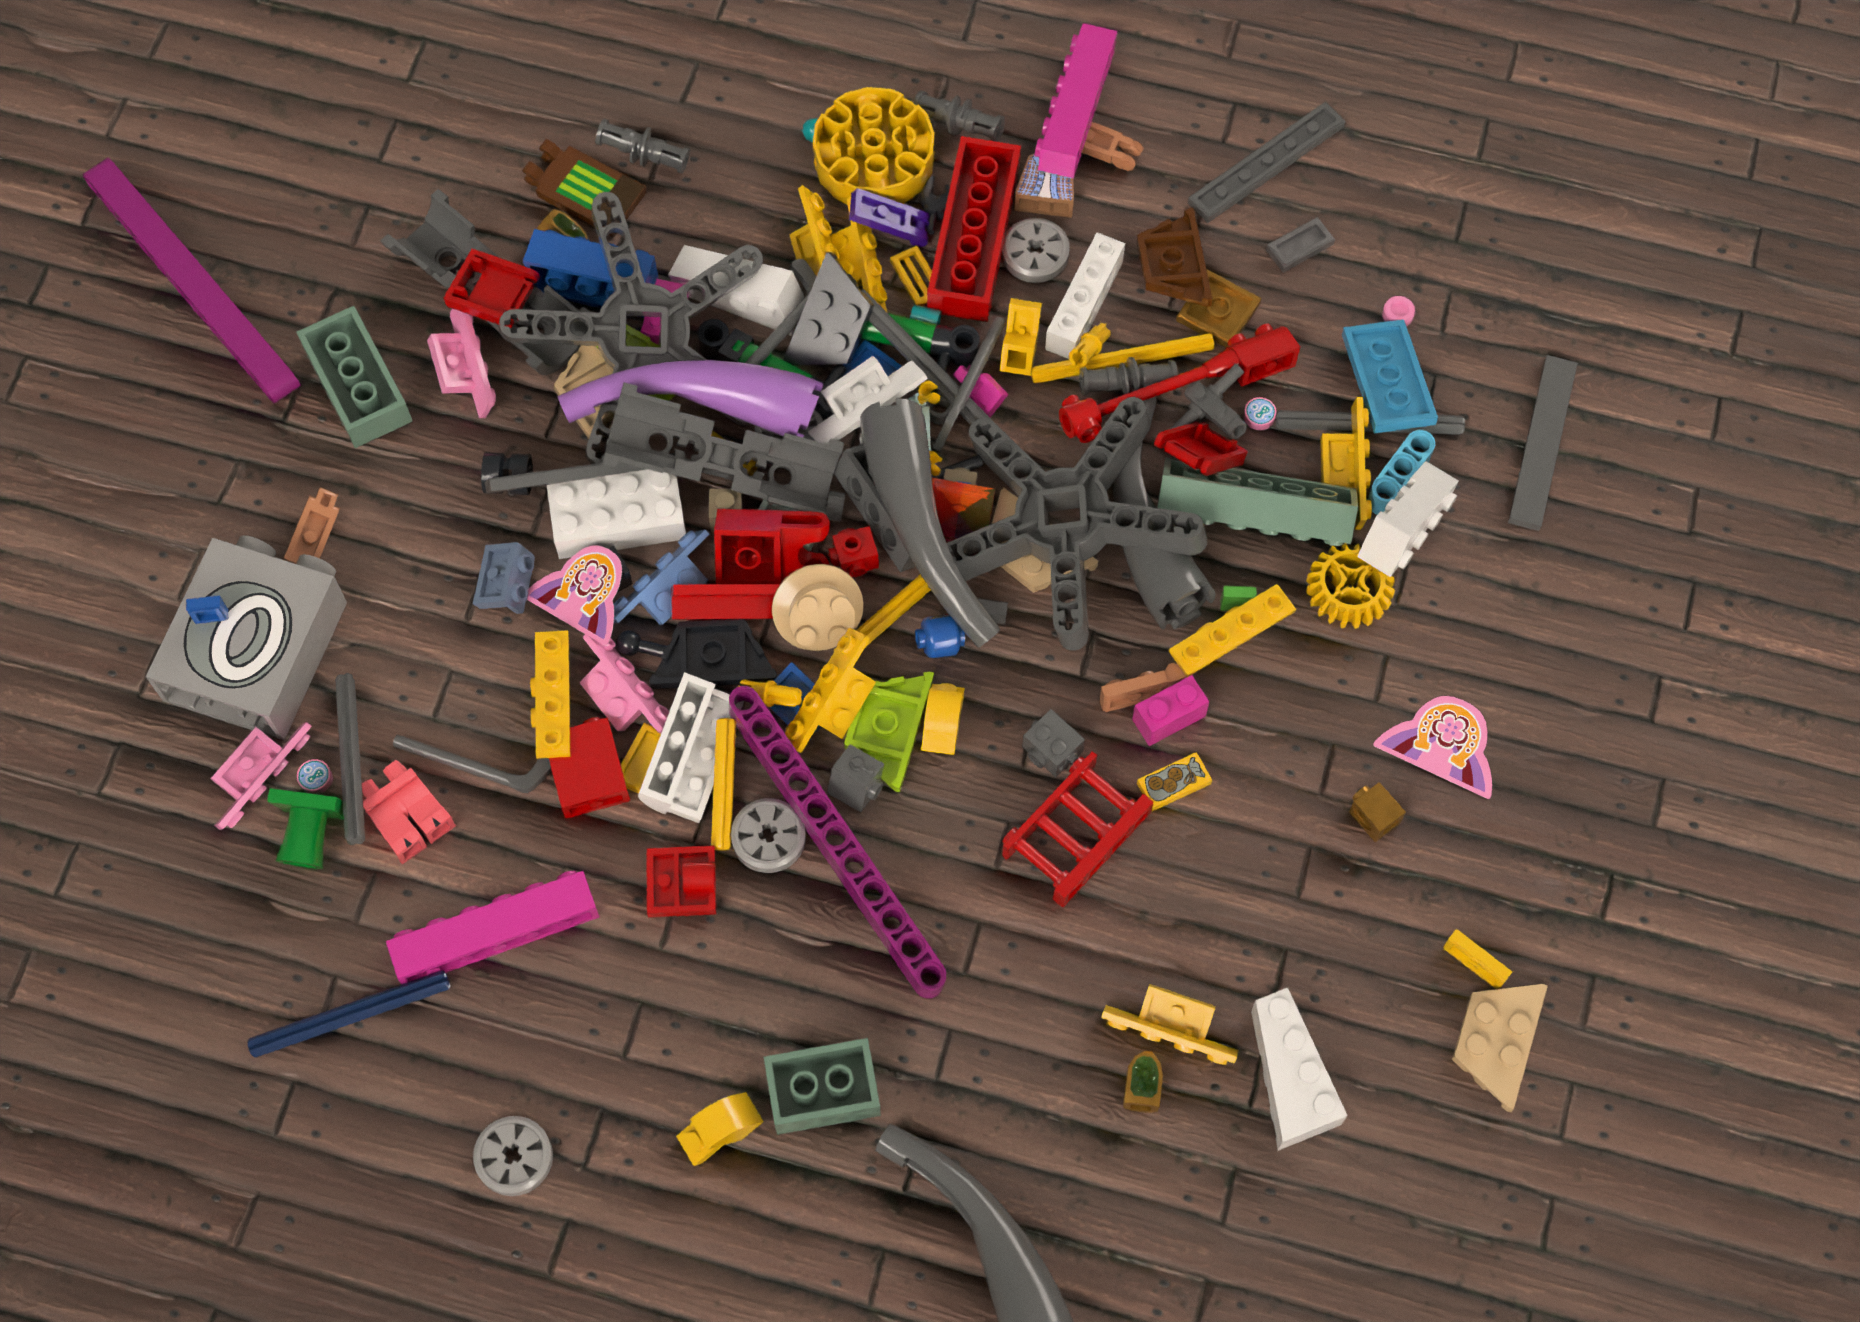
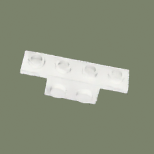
[808,356,928,444]

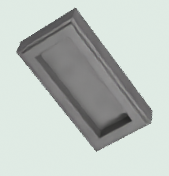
[1266,217,1335,273]

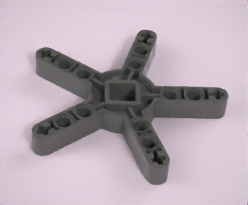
[499,192,763,464]
[947,397,1207,651]

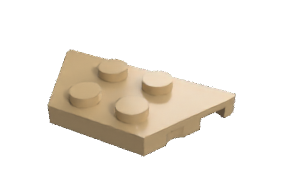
[554,346,615,439]
[992,487,1098,593]
[1452,984,1548,1112]

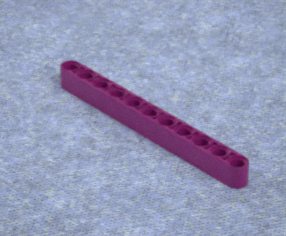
[82,157,300,404]
[729,686,946,998]

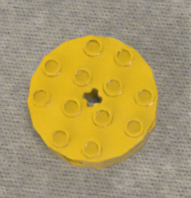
[813,87,935,204]

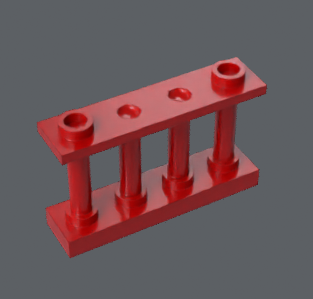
[1002,751,1154,908]

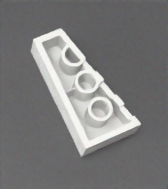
[668,245,805,336]
[1357,461,1459,577]
[1251,988,1348,1151]

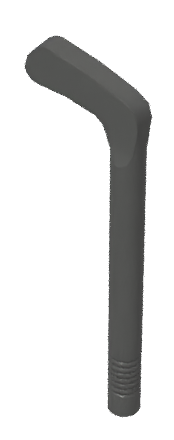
[745,259,816,365]
[932,317,1006,452]
[393,734,552,793]

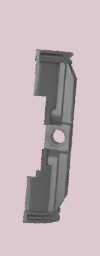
[380,189,590,375]
[602,382,844,515]

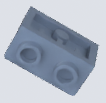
[473,542,535,614]

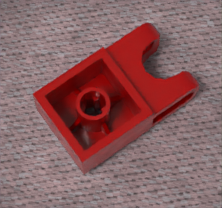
[714,509,830,584]

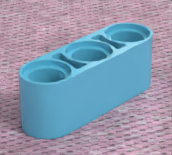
[1367,430,1435,515]

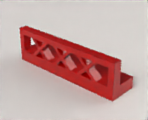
[671,584,780,620]

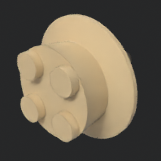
[772,564,863,651]

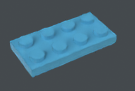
[1342,319,1438,433]

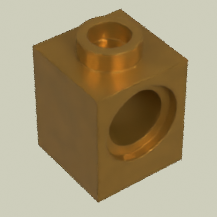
[1349,782,1406,842]

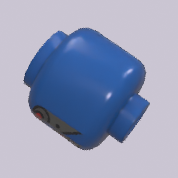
[915,614,965,658]

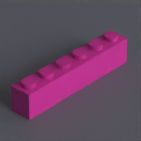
[1034,23,1117,178]
[386,871,600,985]

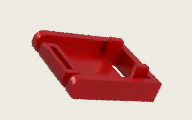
[443,248,540,328]
[1154,421,1248,476]

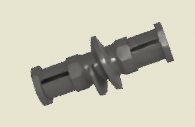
[913,90,1005,142]
[595,118,691,174]
[1079,357,1178,395]

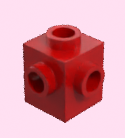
[828,526,879,577]

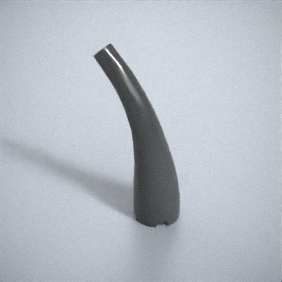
[1113,389,1216,630]
[860,398,1000,648]
[875,1123,1074,1322]

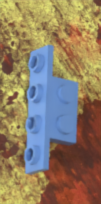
[613,530,710,625]

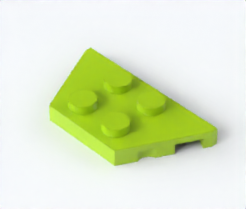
[844,671,934,793]

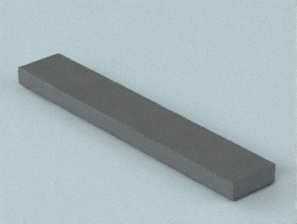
[1188,101,1346,224]
[1508,355,1578,531]
[485,453,674,494]

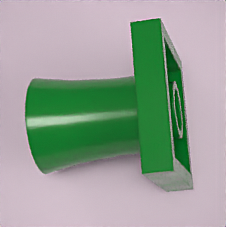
[267,788,344,869]

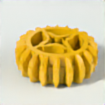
[1306,543,1395,629]

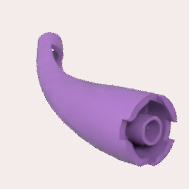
[557,360,824,438]

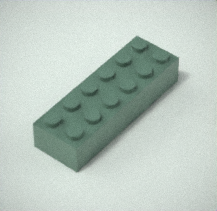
[1157,457,1358,546]

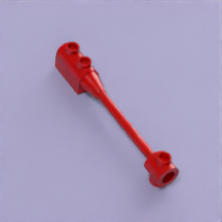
[1059,323,1301,443]

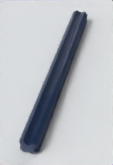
[247,970,450,1057]

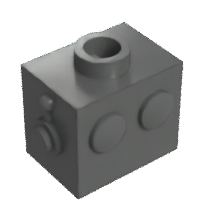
[1022,709,1085,778]
[827,745,884,812]

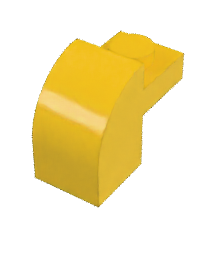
[999,298,1042,376]
[921,683,965,755]
[676,1092,764,1166]

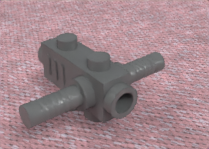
[1170,364,1247,439]

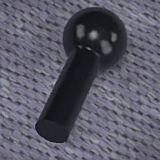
[616,630,666,658]

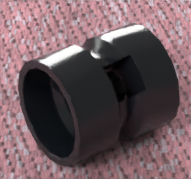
[481,452,533,495]

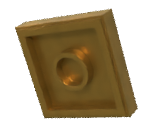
[1176,270,1262,347]

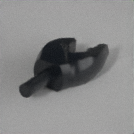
[921,176,950,235]

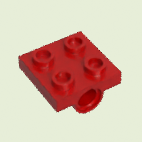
[646,845,716,918]

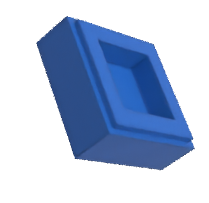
[186,595,228,624]

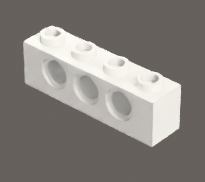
[1045,232,1125,359]

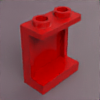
[549,717,631,819]

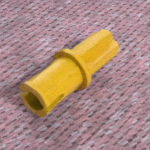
[1069,323,1111,367]
[738,679,802,707]

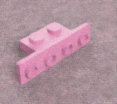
[427,309,496,418]
[580,634,669,733]
[210,722,312,830]

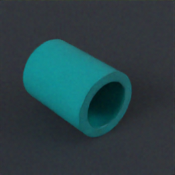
[910,304,942,324]

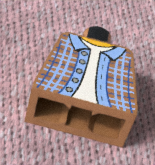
[1015,154,1074,218]

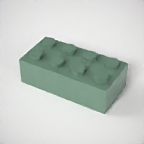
[296,306,413,448]

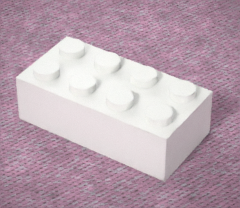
[547,469,686,559]

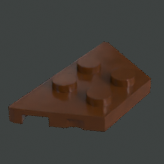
[1137,208,1213,307]

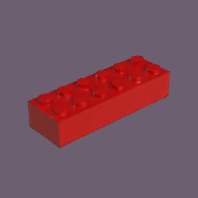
[927,136,1021,322]

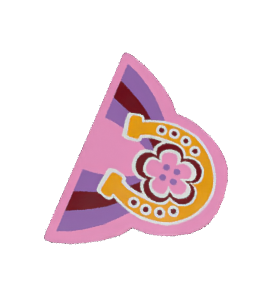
[527,545,622,646]
[1373,696,1492,799]

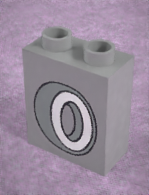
[146,535,347,740]

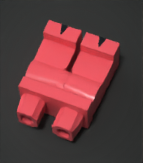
[362,760,456,865]

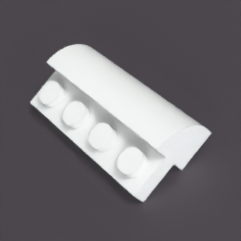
[638,672,744,823]

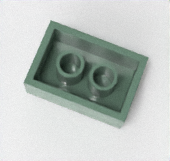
[764,1038,881,1135]

